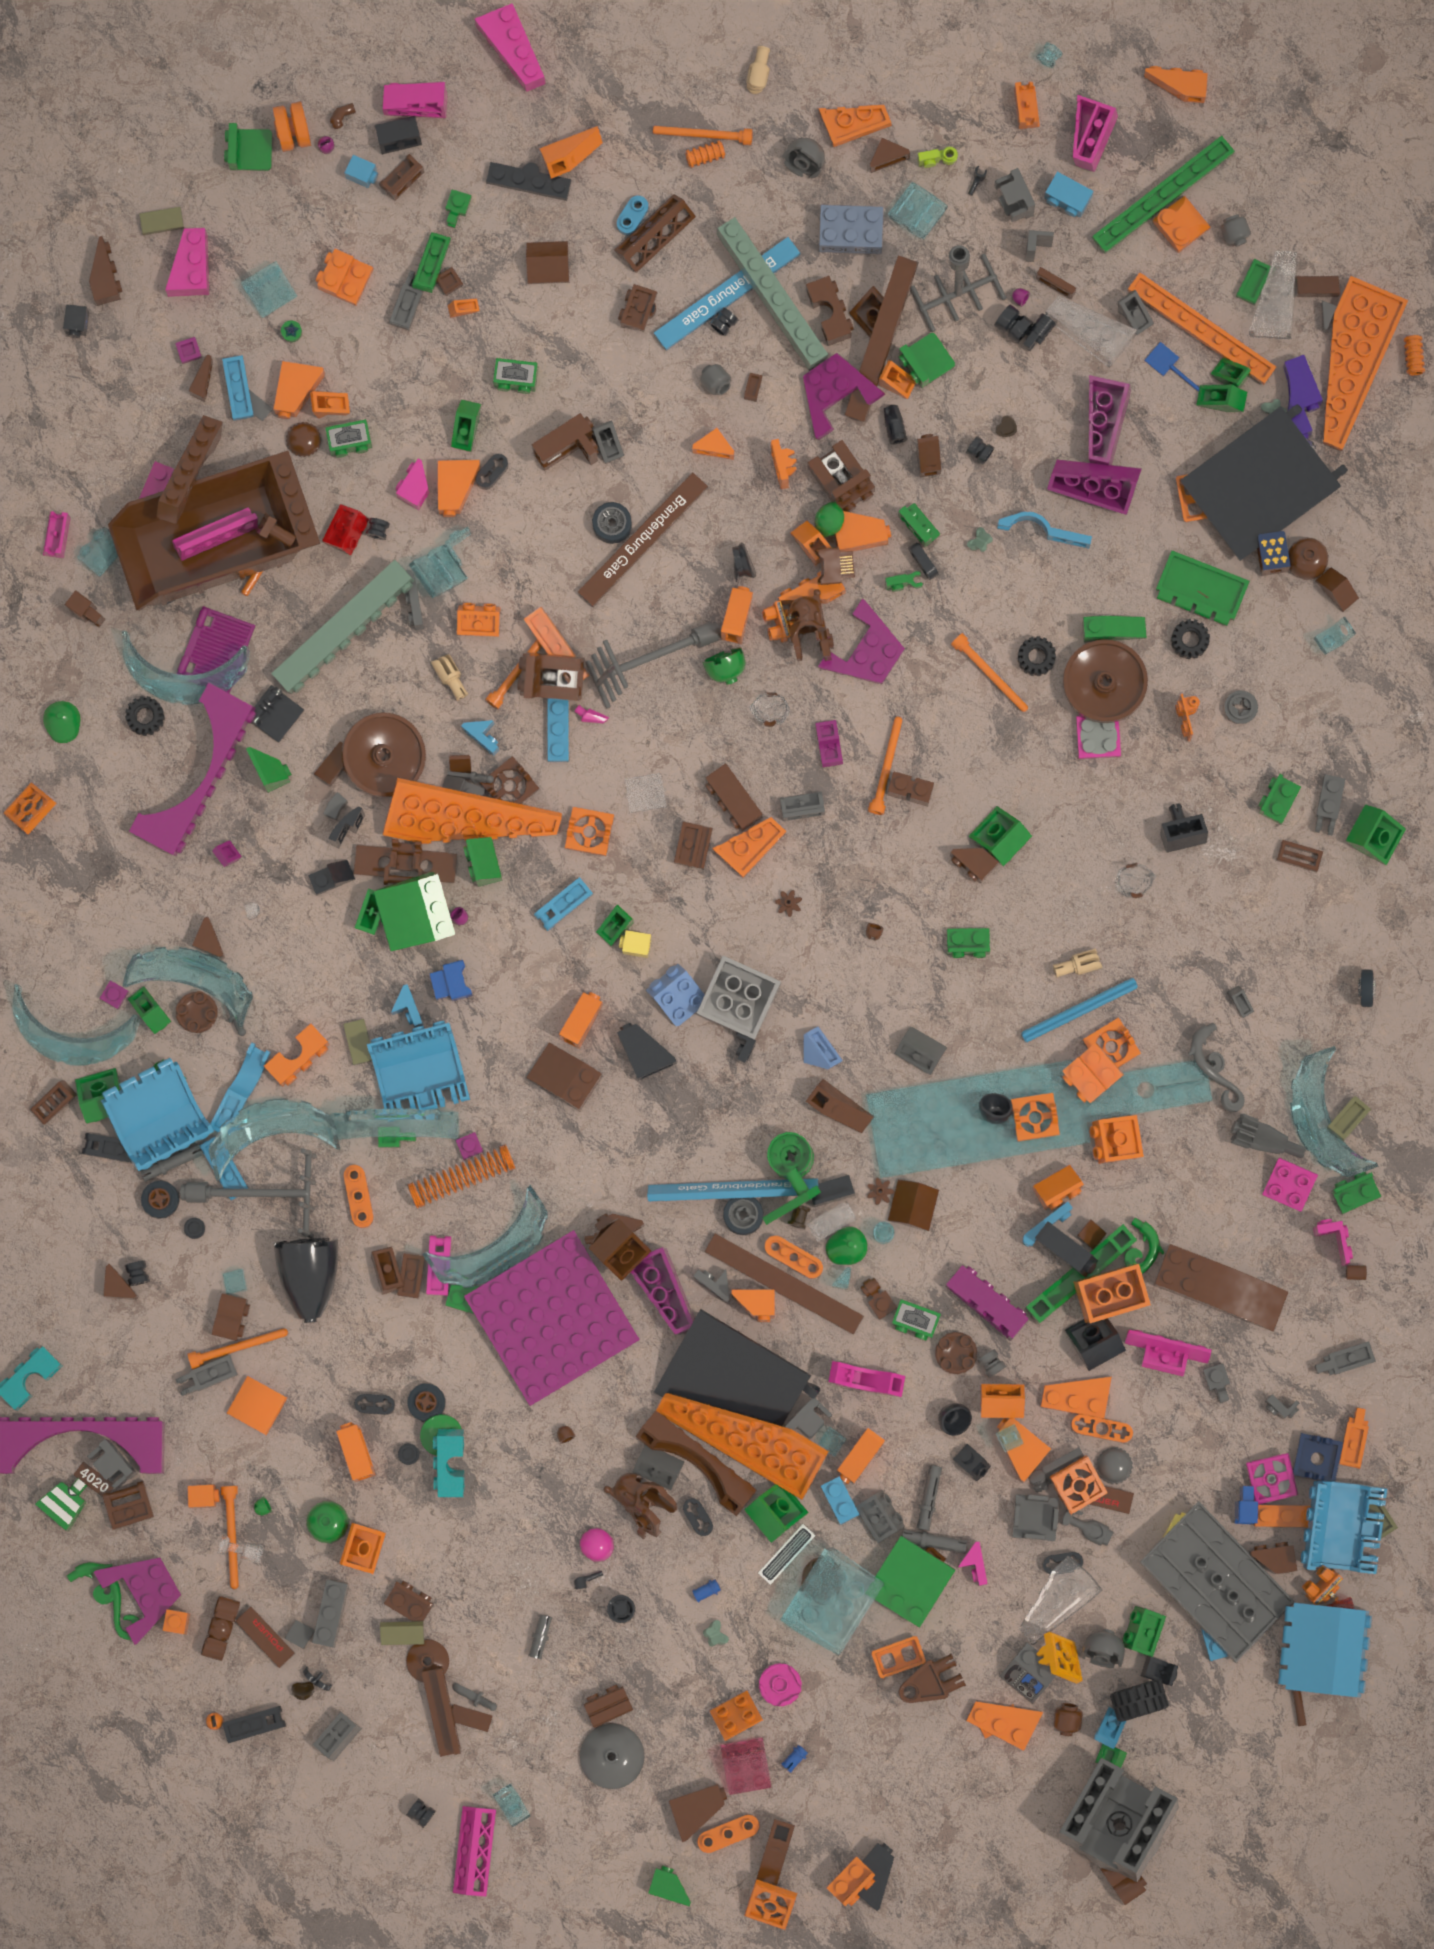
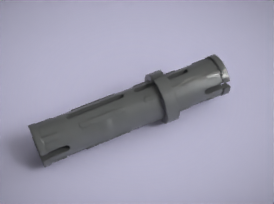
[140,1143,203,1182]
[916,1465,942,1531]
[903,1529,968,1554]

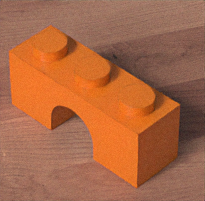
[264,1023,330,1087]

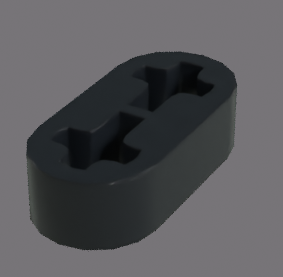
[476,454,508,490]
[908,542,939,580]
[354,1394,395,1415]
[683,1498,713,1536]
[1043,1552,1083,1575]

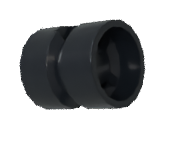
[994,304,1034,343]
[607,1595,636,1623]

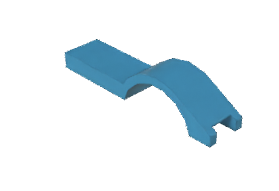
[997,512,1092,549]
[210,1042,271,1137]

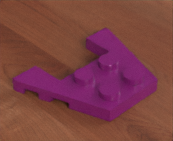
[803,353,885,440]
[818,599,905,685]
[93,1558,181,1645]

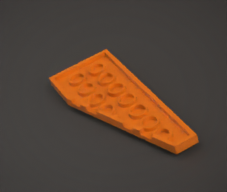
[1323,276,1408,451]
[383,778,562,844]
[656,1393,829,1500]

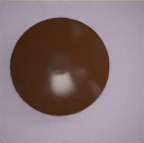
[1063,639,1148,723]
[341,712,426,797]

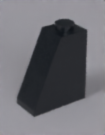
[617,1023,677,1081]
[1035,1221,1098,1278]
[858,1843,894,1911]

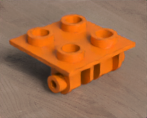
[1175,694,1200,742]
[710,1691,763,1741]

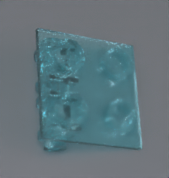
[241,261,297,318]

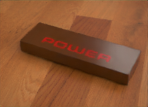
[1067,1479,1134,1514]
[235,1606,295,1668]

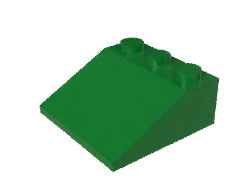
[373,872,455,951]
[865,1535,955,1628]

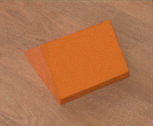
[339,1523,386,1574]

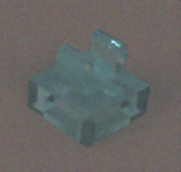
[995,1424,1024,1453]

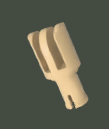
[746,46,770,94]
[431,654,468,701]
[1053,948,1102,978]

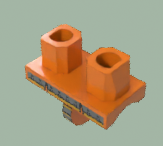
[762,600,799,643]
[1302,1565,1343,1605]

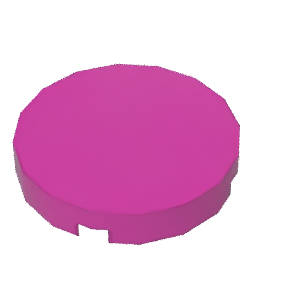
[759,1663,802,1706]

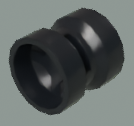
[710,307,739,336]
[966,436,995,465]
[124,1260,150,1286]
[406,1798,436,1828]

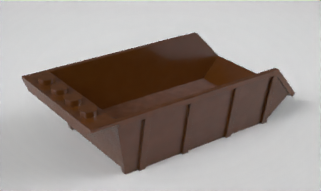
[108,451,320,611]

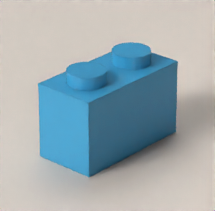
[1044,171,1094,218]
[821,1476,859,1525]

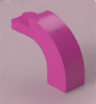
[828,1361,905,1397]

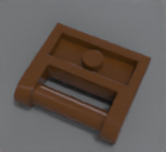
[102,1480,154,1530]

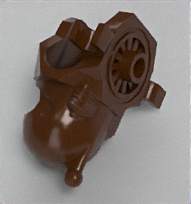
[788,589,834,662]
[603,1473,677,1539]

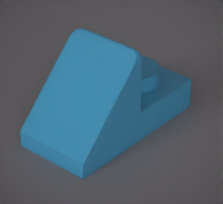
[461,720,499,756]
[391,984,424,1028]
[1095,1707,1126,1749]

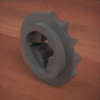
[1224,690,1258,724]

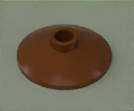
[406,1640,449,1682]

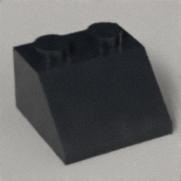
[1065,1318,1126,1371]

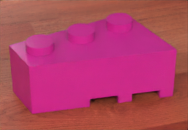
[383,82,447,118]
[1073,95,1118,172]
[165,228,209,297]

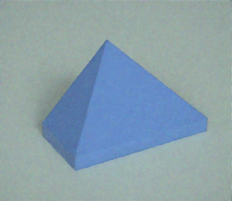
[804,1026,843,1069]

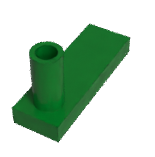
[762,1168,821,1225]

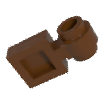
[860,1278,897,1320]

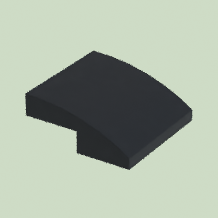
[328,806,365,849]

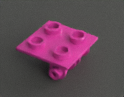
[1262,1158,1318,1212]

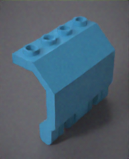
[367,1021,470,1122]
[1301,1481,1388,1574]

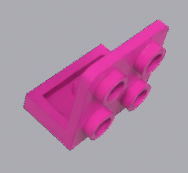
[1313,1219,1353,1266]

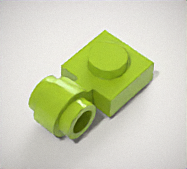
[917,147,958,168]

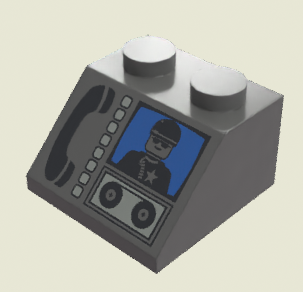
[999,1642,1056,1704]

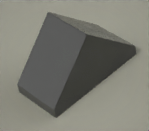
[592,420,624,463]

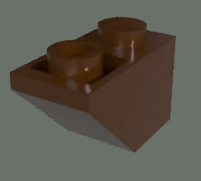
[950,848,999,883]
[1249,1542,1298,1574]

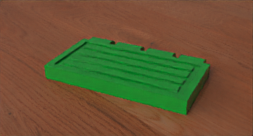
[1156,551,1250,626]

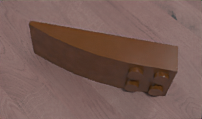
[1153,1244,1288,1332]

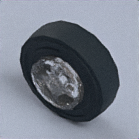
[1358,969,1376,1007]

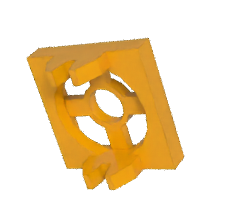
[1037,1631,1082,1684]

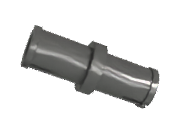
[528,1614,553,1659]

